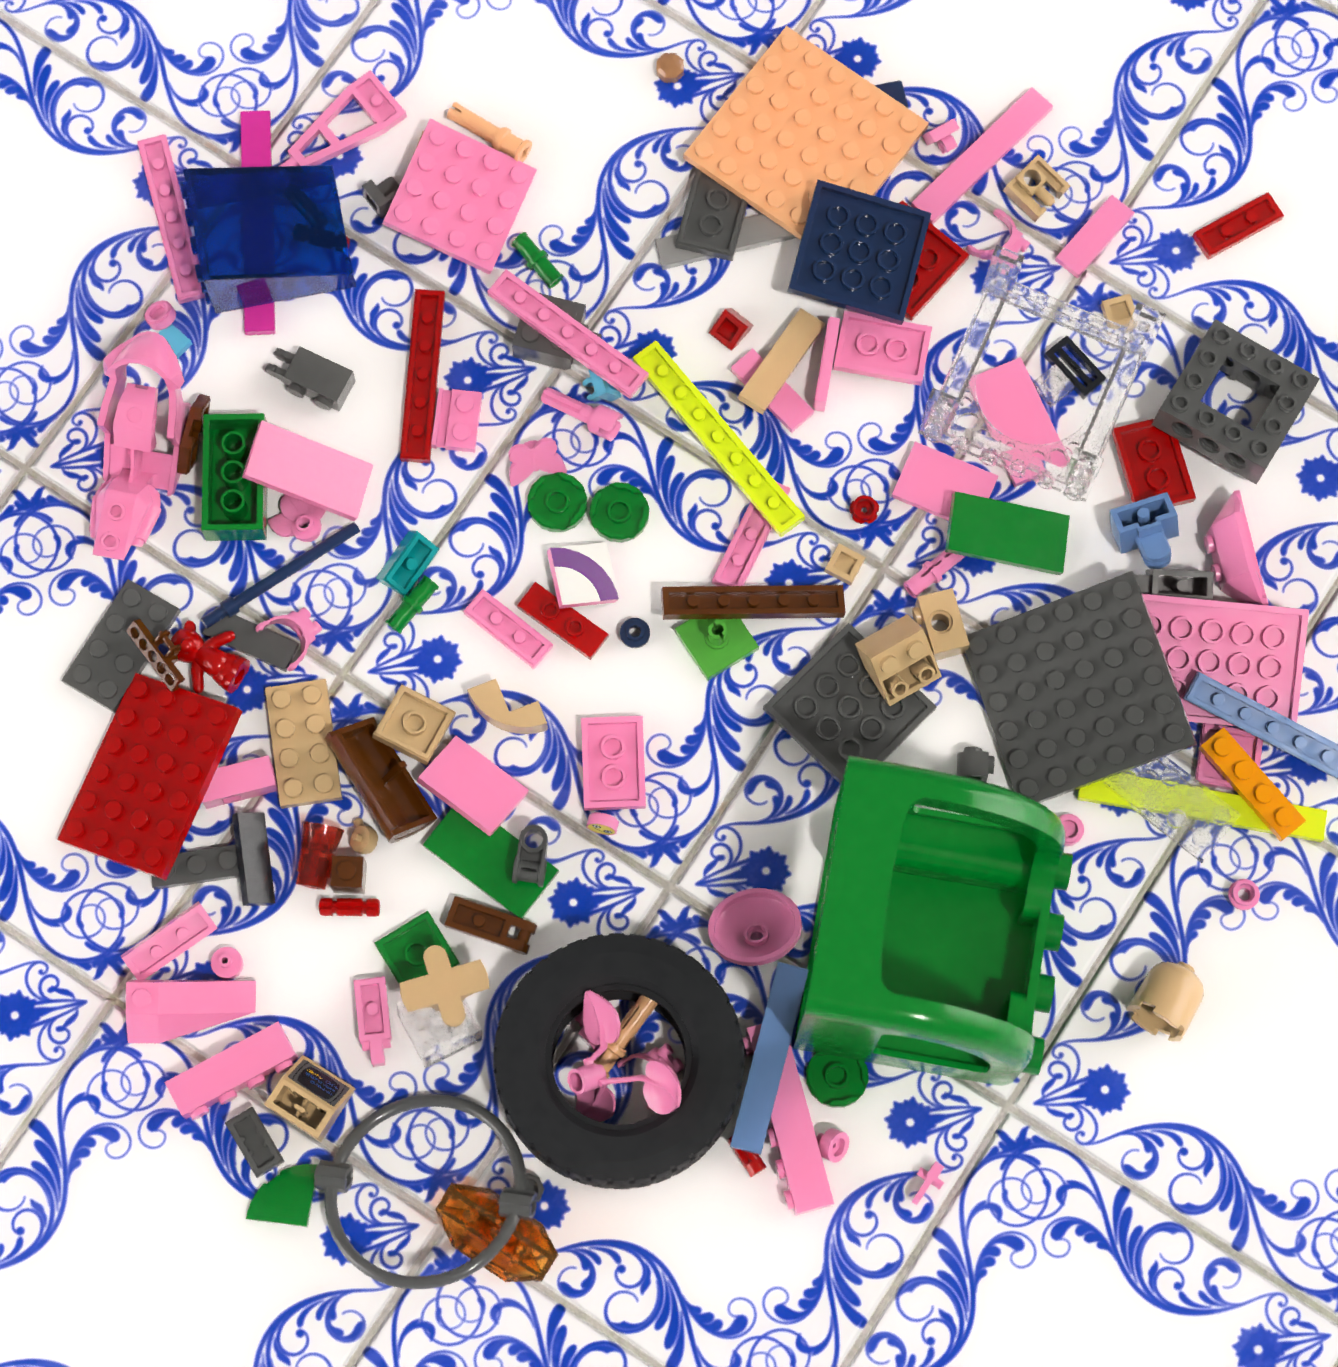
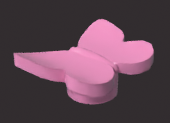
[508,437,567,487]

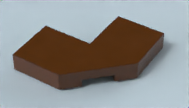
[177,394,211,475]

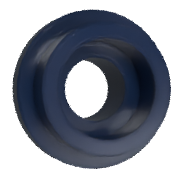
[620,618,650,648]

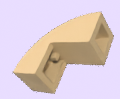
[467,679,548,734]

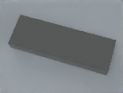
[202,607,299,672]

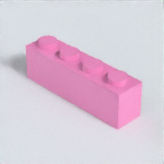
[165,1022,299,1120]

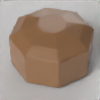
[656,53,684,83]

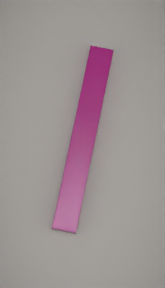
[241,110,276,336]

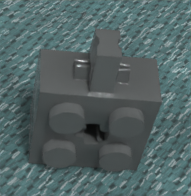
[512,293,602,370]

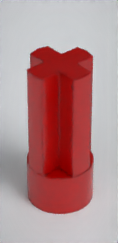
[727,1136,767,1177]

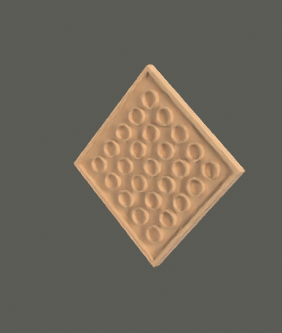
[683,26,929,240]

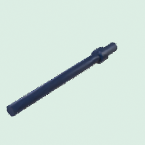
[201,522,360,629]

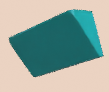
[376,530,439,596]

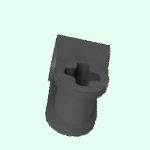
[512,825,549,887]

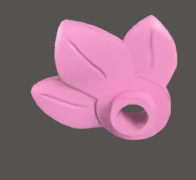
[268,494,326,542]

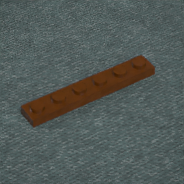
[661,585,846,620]

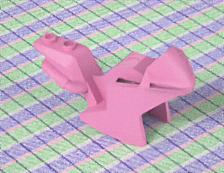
[89,331,191,561]

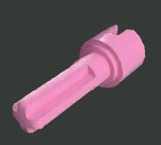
[541,387,624,441]

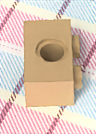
[912,588,970,661]

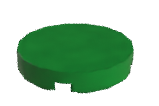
[528,472,587,532]
[589,482,649,543]
[806,1052,868,1108]

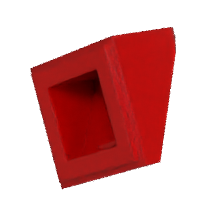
[709,308,754,351]

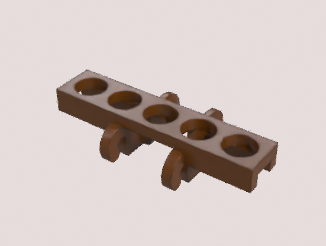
[126,619,185,692]

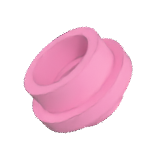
[1228,879,1260,910]

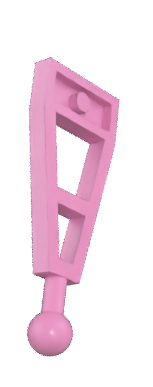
[260,70,407,190]

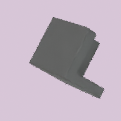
[362,177,399,219]

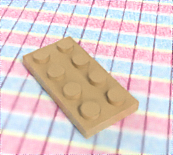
[265,679,343,809]

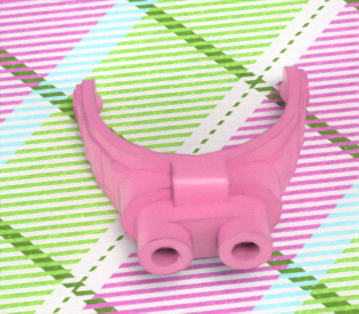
[966,209,1030,265]
[255,607,322,671]
[617,1043,684,1110]

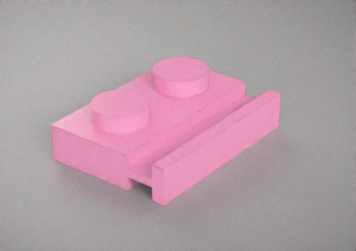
[431,388,483,453]

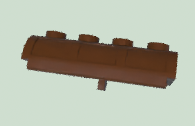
[325,717,437,843]

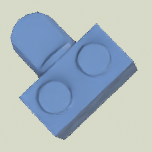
[1109,492,1179,569]

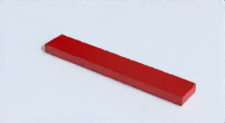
[400,289,445,463]

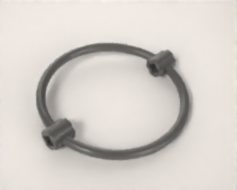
[314,1094,537,1290]

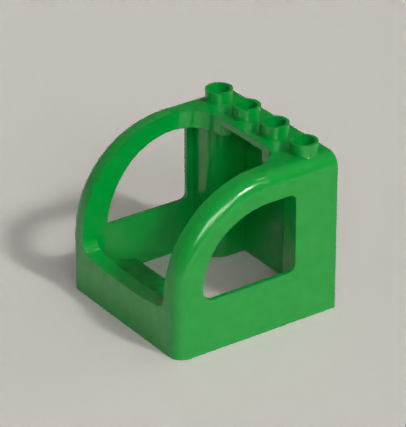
[793,755,1073,1086]

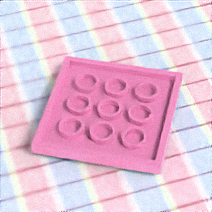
[382,119,537,275]

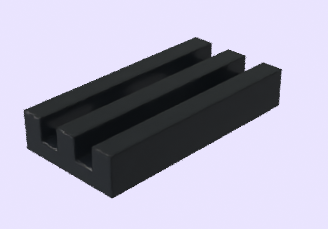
[1044,335,1107,400]

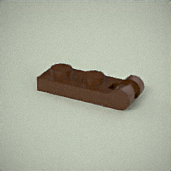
[444,896,538,955]

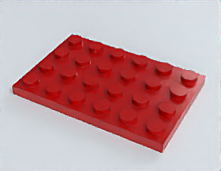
[57,673,242,881]

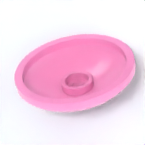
[708,888,802,966]

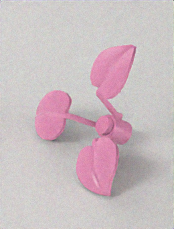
[568,990,681,1122]

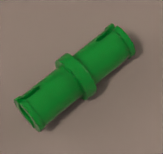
[511,232,564,289]
[385,575,439,634]

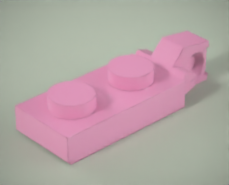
[354,976,392,1067]

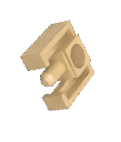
[1003,154,1070,222]

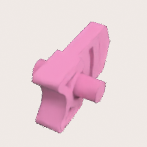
[911,1161,944,1205]

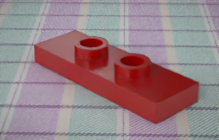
[517,582,609,660]

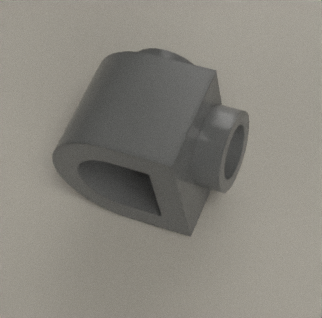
[956,747,995,782]

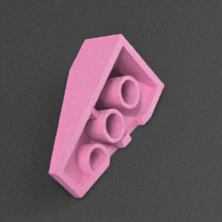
[126,980,256,1043]

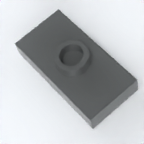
[225,1106,285,1178]

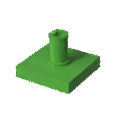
[675,619,759,681]

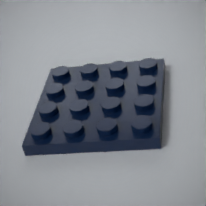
[787,180,932,325]

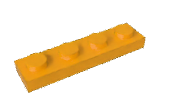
[1198,727,1306,842]

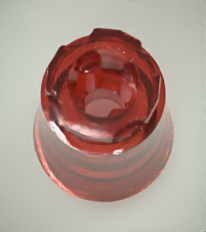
[296,821,345,890]

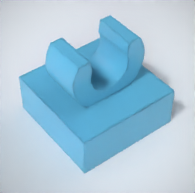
[582,370,621,402]

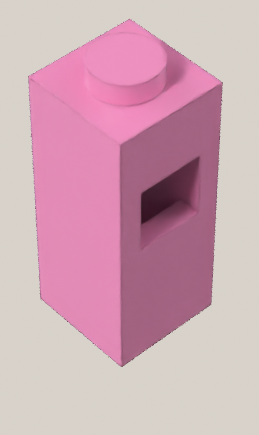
[202,755,278,809]

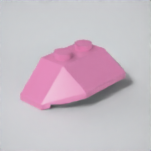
[1204,490,1269,605]

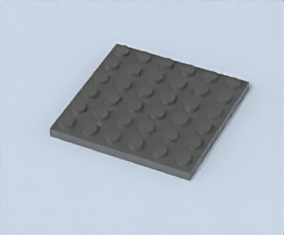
[965,571,1197,803]

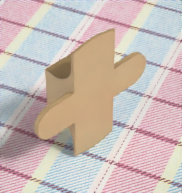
[400,945,489,1027]

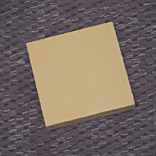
[372,684,456,766]

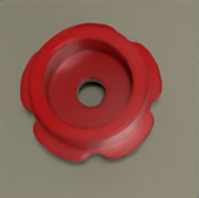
[849,495,879,524]

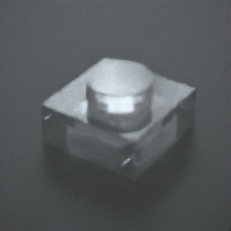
[1033,364,1075,408]

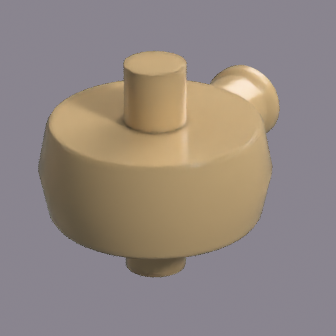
[350,818,378,855]

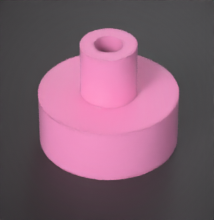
[211,947,244,980]
[816,1128,849,1163]

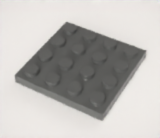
[763,623,937,784]

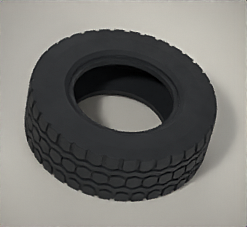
[493,933,744,1189]

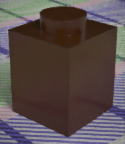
[330,855,367,894]

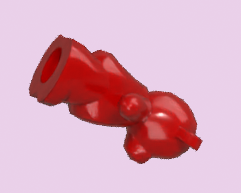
[168,621,250,694]

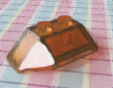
[435,1183,558,1282]

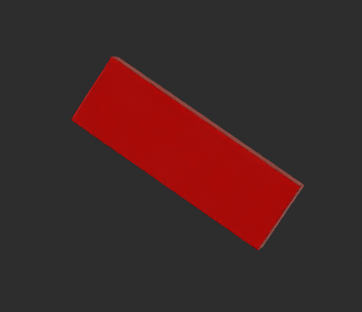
[1192,192,1284,260]

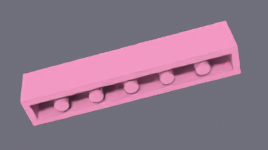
[742,1024,834,1216]

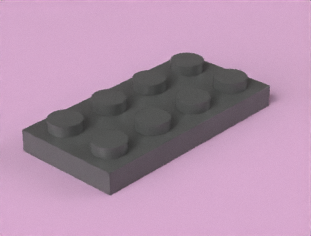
[61,579,181,713]

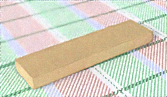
[738,308,826,415]

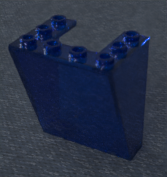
[180,165,357,314]

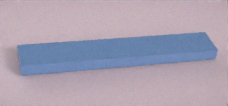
[1183,671,1338,779]
[730,962,809,1155]

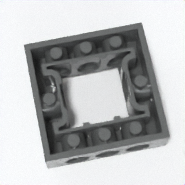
[1152,319,1320,485]

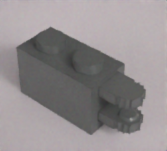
[265,347,356,412]
[1135,569,1214,600]

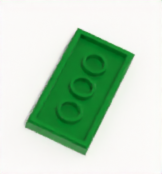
[945,491,1070,576]
[423,808,559,919]

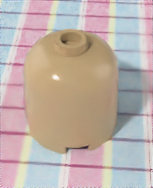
[1126,961,1204,1042]

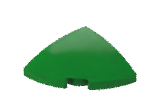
[246,1164,317,1228]

